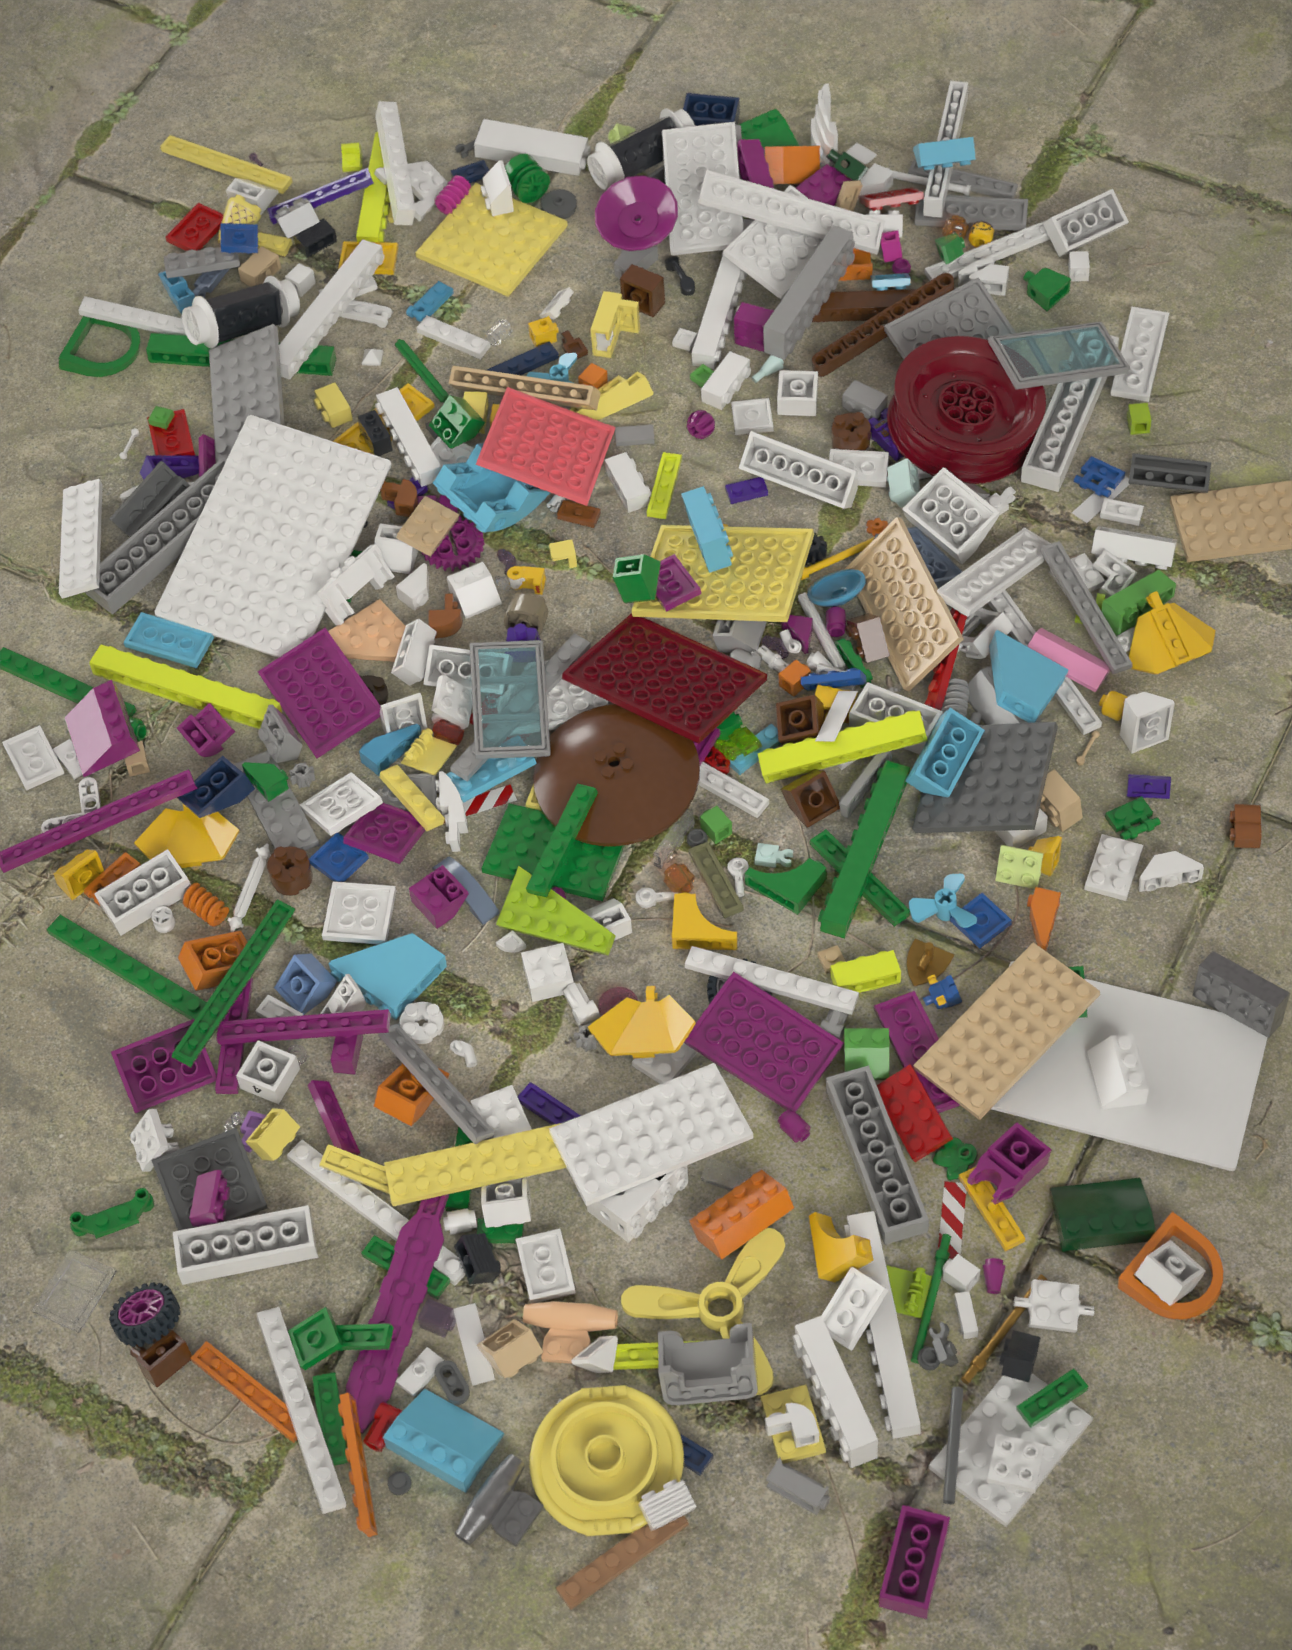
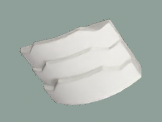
[811,84,838,169]

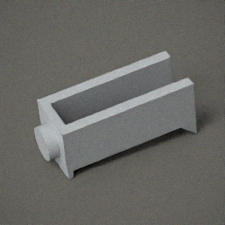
[766,1457,831,1515]

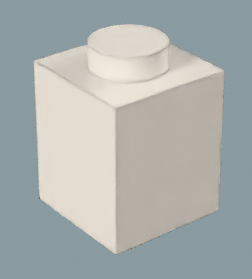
[1068,251,1090,281]
[285,263,316,297]
[942,1254,980,1292]

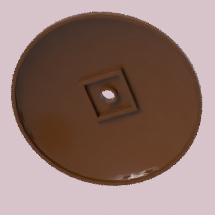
[533,704,700,846]

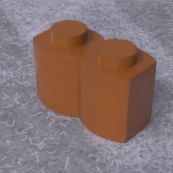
[1229,804,1262,848]

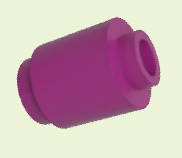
[826,606,846,637]
[777,1109,811,1142]

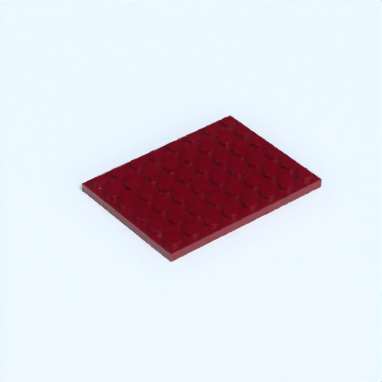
[562,613,768,744]

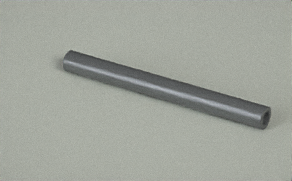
[943,1387,964,1505]

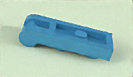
[406,281,454,323]

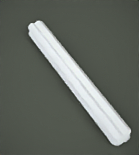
[798,592,845,670]

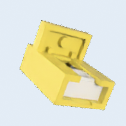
[591,291,640,358]

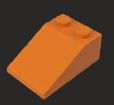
[765,146,820,184]
[178,930,248,991]
[374,1063,449,1126]

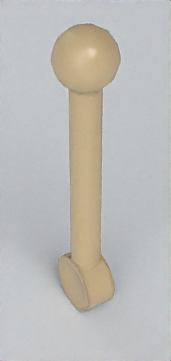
[1076,730,1100,765]

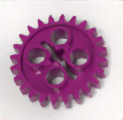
[422,516,485,572]

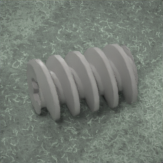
[941,678,970,717]

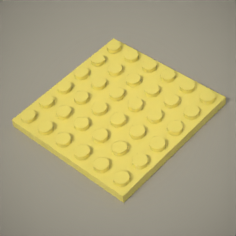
[415,183,568,297]

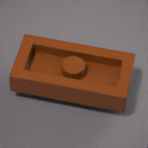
[557,500,601,528]

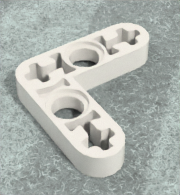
[41,777,101,833]

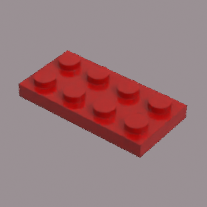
[876,1064,953,1163]

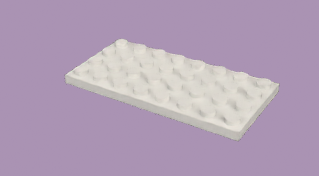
[662,122,744,256]
[549,1063,753,1206]

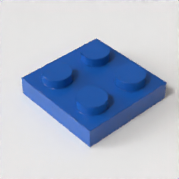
[220,223,258,254]
[309,832,369,882]
[950,893,1012,949]

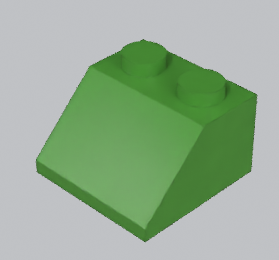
[844,1028,889,1080]

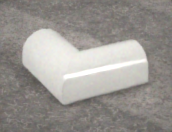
[1092,549,1137,599]

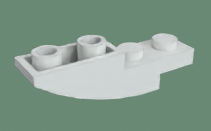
[436,771,468,852]

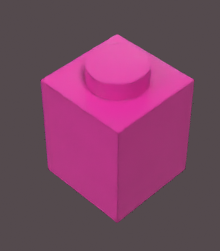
[881,230,903,262]

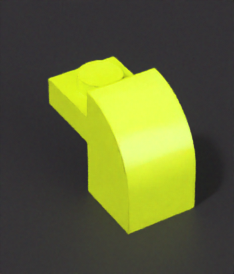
[341,142,363,172]

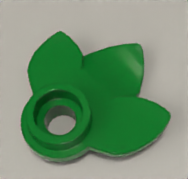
[933,1137,978,1180]

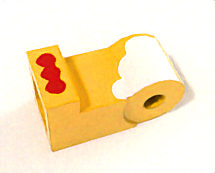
[507,566,546,595]

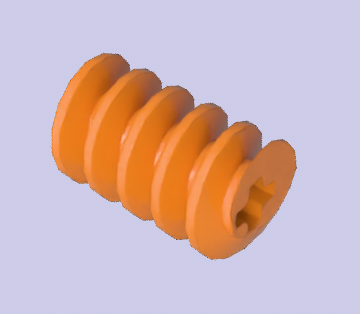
[183,882,229,927]

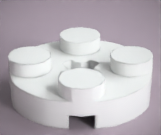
[400,1002,444,1044]

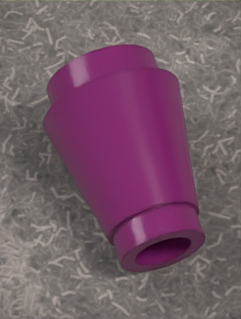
[982,1258,1006,1294]

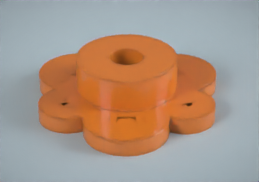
[866,518,888,537]

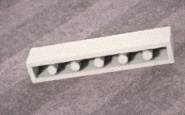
[375,387,442,487]

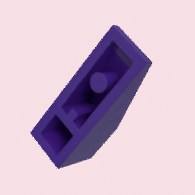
[140,455,199,480]

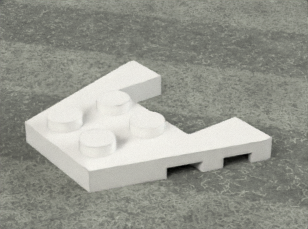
[375,161,448,222]

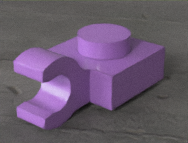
[240,1111,267,1153]

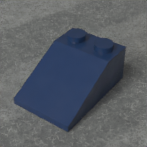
[177,755,255,818]

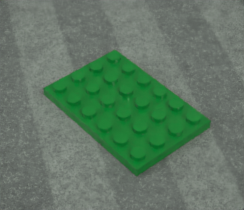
[482,803,625,902]

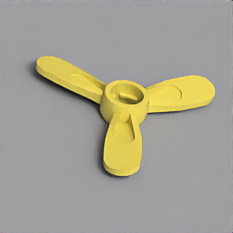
[621,1228,785,1396]

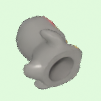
[729,649,762,670]

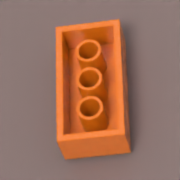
[689,1170,794,1260]

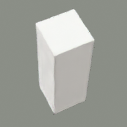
[954,1291,978,1339]

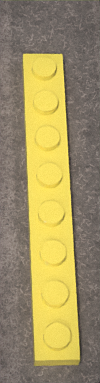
[160,135,293,194]

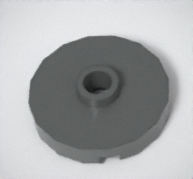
[541,189,577,219]

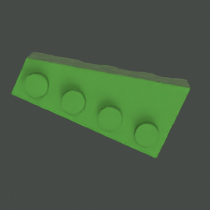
[1101,570,1176,636]

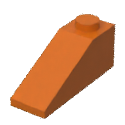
[1027,887,1061,951]

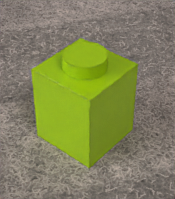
[1127,403,1151,435]

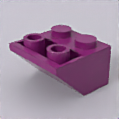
[409,865,469,929]
[189,1170,230,1227]

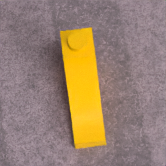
[672,892,738,950]
[809,1212,874,1283]

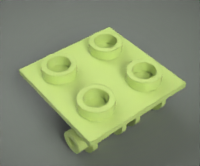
[995,845,1044,889]

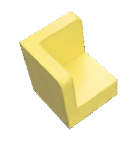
[549,539,577,568]

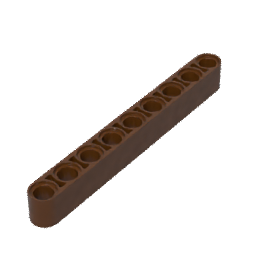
[812,273,955,377]

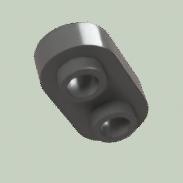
[435,1360,470,1405]

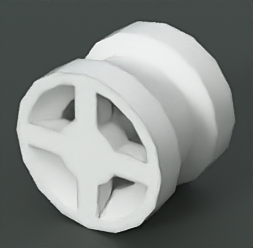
[151,906,175,933]

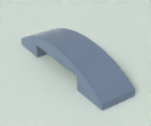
[432,856,500,925]

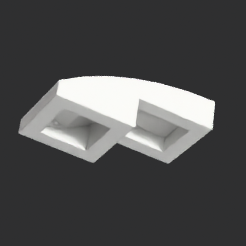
[958,257,994,287]

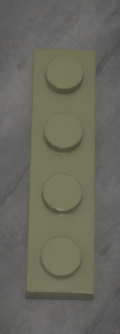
[689,842,744,919]

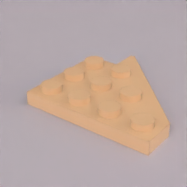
[328,599,406,662]

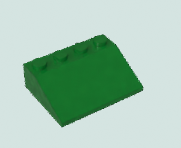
[739,108,800,156]

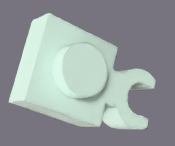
[755,843,793,868]

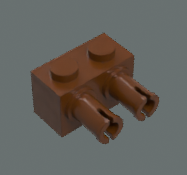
[130,1330,192,1388]

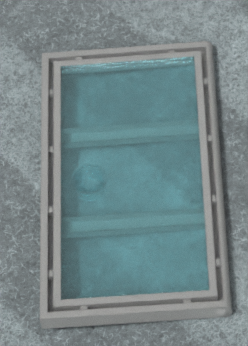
[988,322,1130,389]
[470,640,551,759]

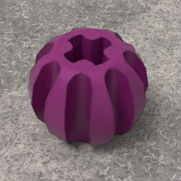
[687,410,715,439]

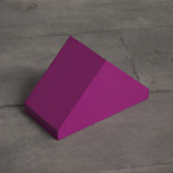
[781,615,813,654]

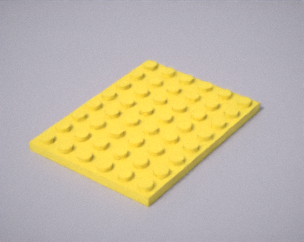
[631,525,814,622]

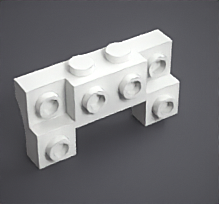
[317,544,395,626]

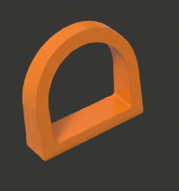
[1118,1212,1223,1319]

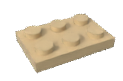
[396,496,459,557]

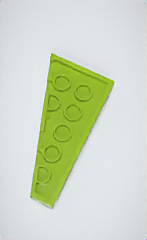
[496,866,616,956]

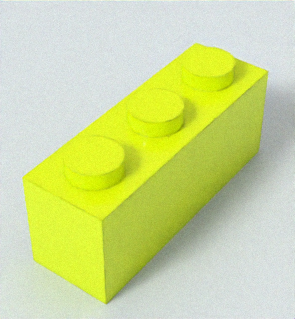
[830,950,901,993]

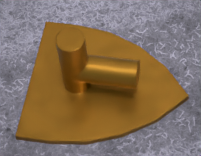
[907,939,955,986]

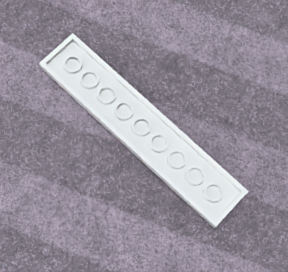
[698,170,885,254]

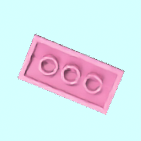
[1027,628,1110,692]

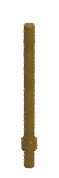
[961,1274,1047,1385]

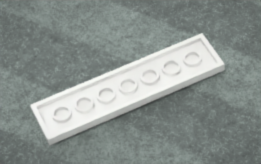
[59,479,102,599]
[936,528,1051,617]

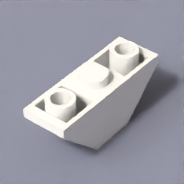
[1138,851,1204,892]
[320,974,366,1014]

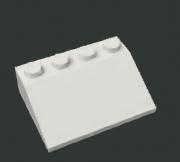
[902,467,1000,565]

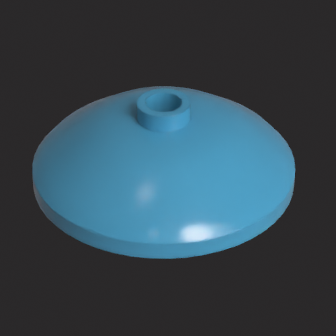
[807,569,866,607]

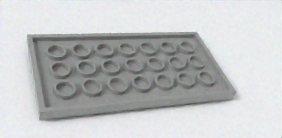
[209,324,285,463]

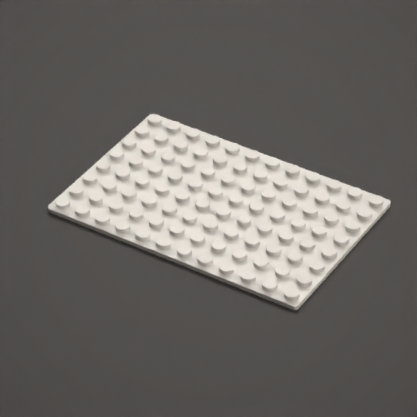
[155,415,391,658]
[991,961,1268,1171]

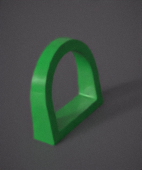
[59,316,140,377]

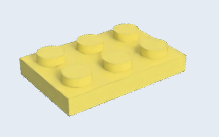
[761,1385,826,1464]

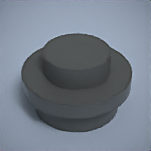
[687,829,708,848]
[917,1347,940,1371]
[388,1471,412,1495]

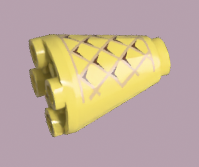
[218,194,261,244]

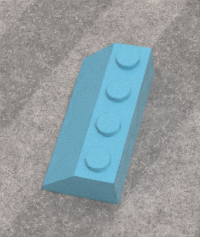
[905,708,985,798]

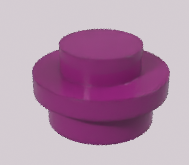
[892,258,911,274]

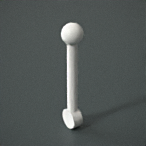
[120,429,139,459]

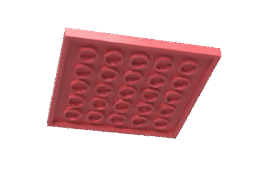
[476,387,616,506]

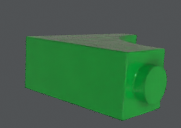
[745,858,827,915]

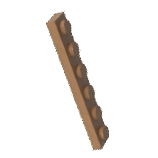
[556,1516,689,1610]

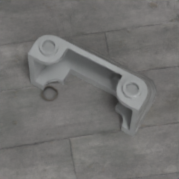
[658,1323,758,1405]

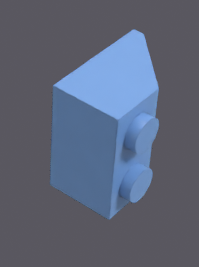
[274,954,337,1015]

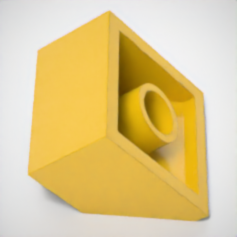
[53,849,104,900]

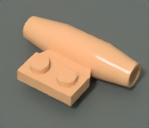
[523,1301,618,1364]

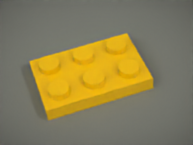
[338,241,398,275]

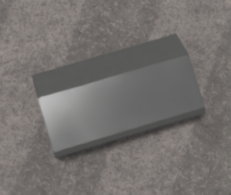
[1128,453,1211,493]
[109,461,190,538]

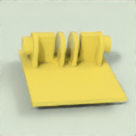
[401,728,457,776]

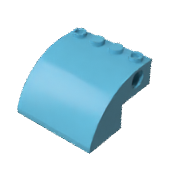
[433,443,550,532]

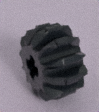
[805,532,827,566]

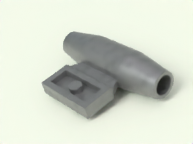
[455,1454,543,1547]

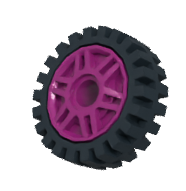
[109,1282,181,1347]

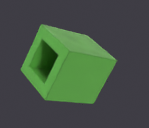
[700,806,732,844]

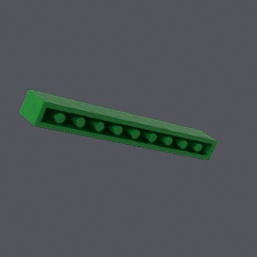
[146,333,336,376]
[818,760,910,939]

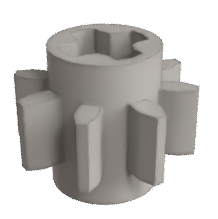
[289,762,316,789]
[574,1023,599,1052]

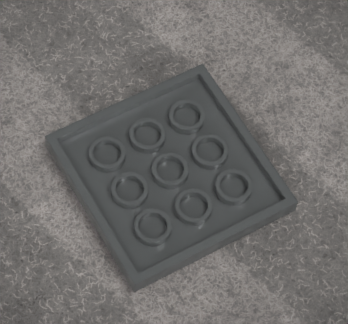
[151,1128,268,1231]

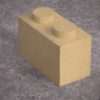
[238,246,281,287]

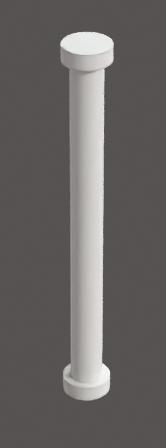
[886,167,971,196]

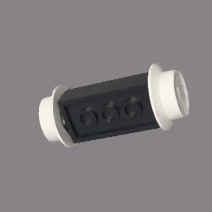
[587,109,695,189]
[182,276,300,348]

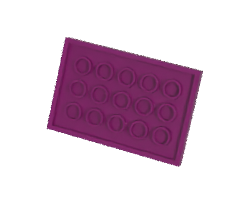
[258,628,381,759]
[684,971,844,1112]

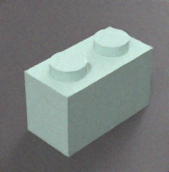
[887,458,920,508]

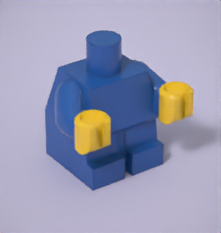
[923,974,963,1009]

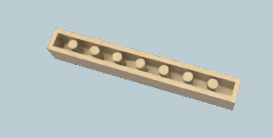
[449,366,601,411]

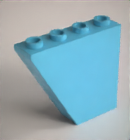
[989,630,1069,723]
[329,933,447,1020]

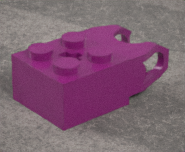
[967,1122,1052,1205]

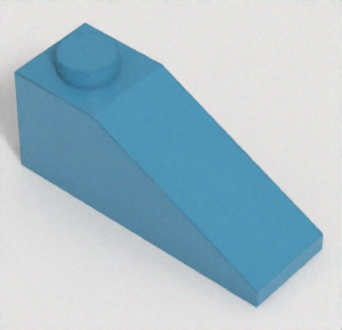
[359,724,421,776]

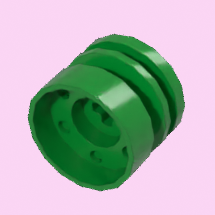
[505,153,550,203]

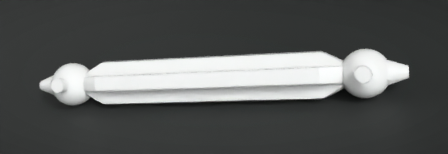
[227,844,271,932]

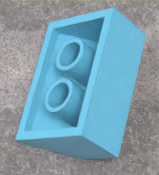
[913,137,976,171]

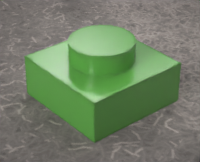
[690,364,714,387]
[148,406,174,429]

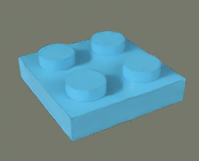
[871,273,910,290]

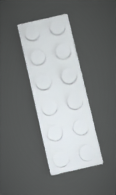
[1111,307,1169,402]

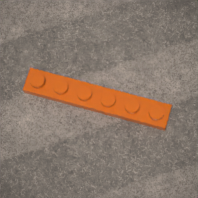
[191,1341,298,1443]
[338,1393,378,1537]

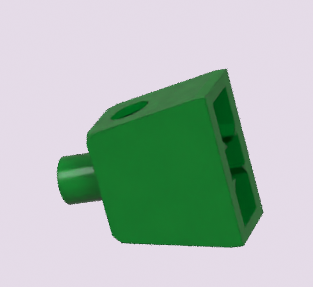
[1023,268,1071,311]

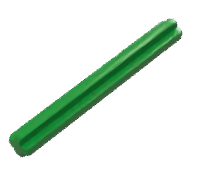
[395,339,449,403]

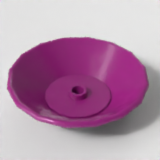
[595,176,678,251]

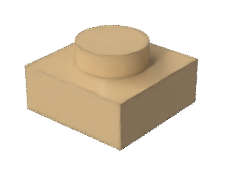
[818,945,846,974]

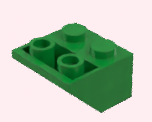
[429,395,486,449]
[613,554,661,604]

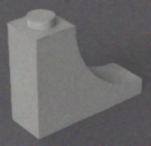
[614,245,658,280]

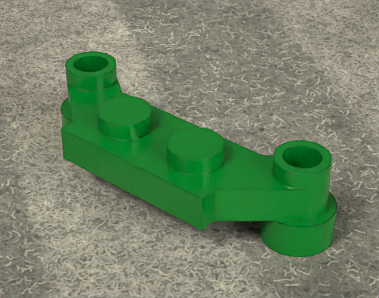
[70,1188,155,1239]

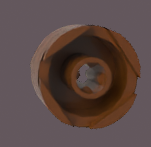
[832,412,871,451]
[267,846,313,896]

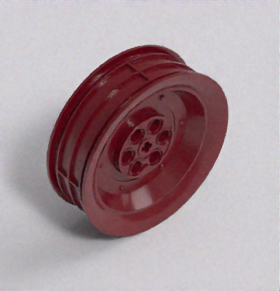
[887,336,1046,484]

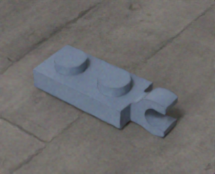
[192,268,230,298]

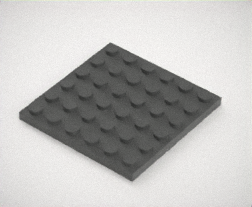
[912,722,1058,833]

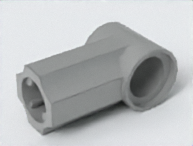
[820,1009,849,1041]

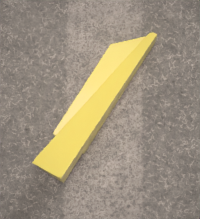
[570,371,653,421]

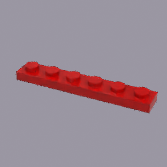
[924,608,967,711]

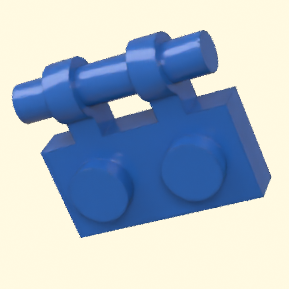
[1074,456,1125,498]

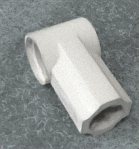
[563,983,600,1026]

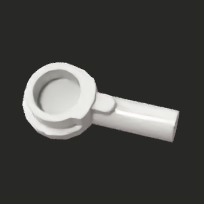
[728,858,749,897]
[635,888,678,908]

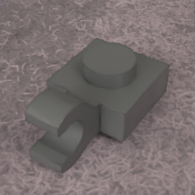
[929,1322,959,1367]

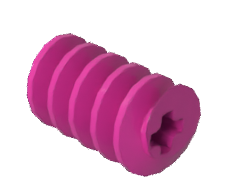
[435,175,471,215]

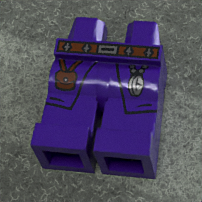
[868,408,904,462]

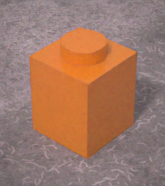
[578,363,608,389]
[779,660,811,697]

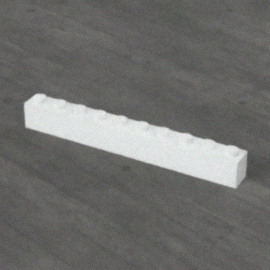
[923,81,968,218]
[692,219,754,369]
[279,240,384,380]
[844,1211,921,1439]

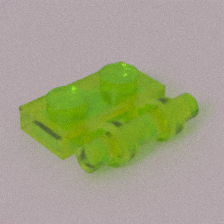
[716,726,762,761]

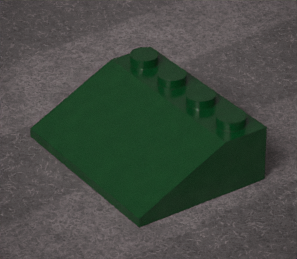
[1050,1178,1156,1252]

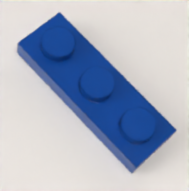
[801,668,866,691]

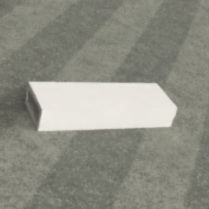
[474,119,591,176]

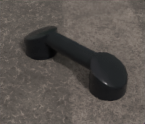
[665,256,695,296]

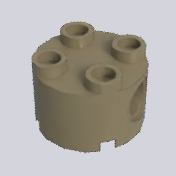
[504,593,549,636]

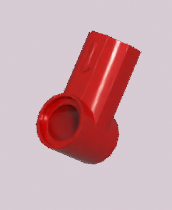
[363,1401,403,1452]

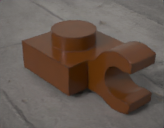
[561,330,588,359]

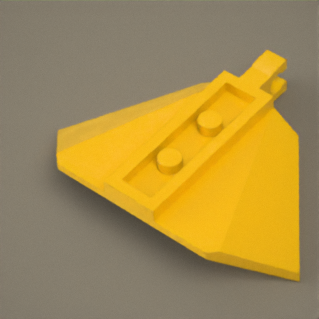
[1128,591,1216,675]
[134,804,240,868]
[588,986,696,1059]

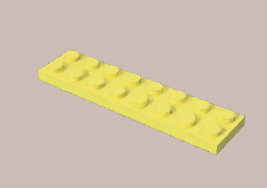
[384,1123,567,1206]

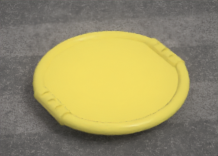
[529,1385,684,1536]

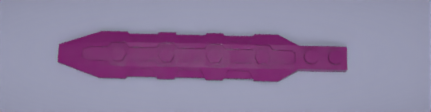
[346,1194,449,1433]

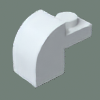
[765,1403,819,1448]

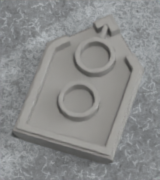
[376,773,437,811]

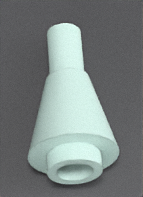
[751,355,784,383]

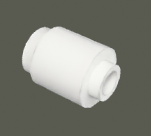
[443,1208,477,1235]

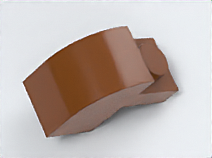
[380,479,418,517]
[428,593,463,638]

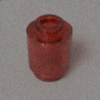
[432,719,464,745]

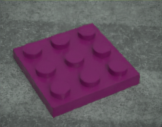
[344,803,425,864]

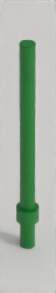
[911,1234,952,1364]

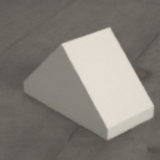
[571,1336,618,1373]

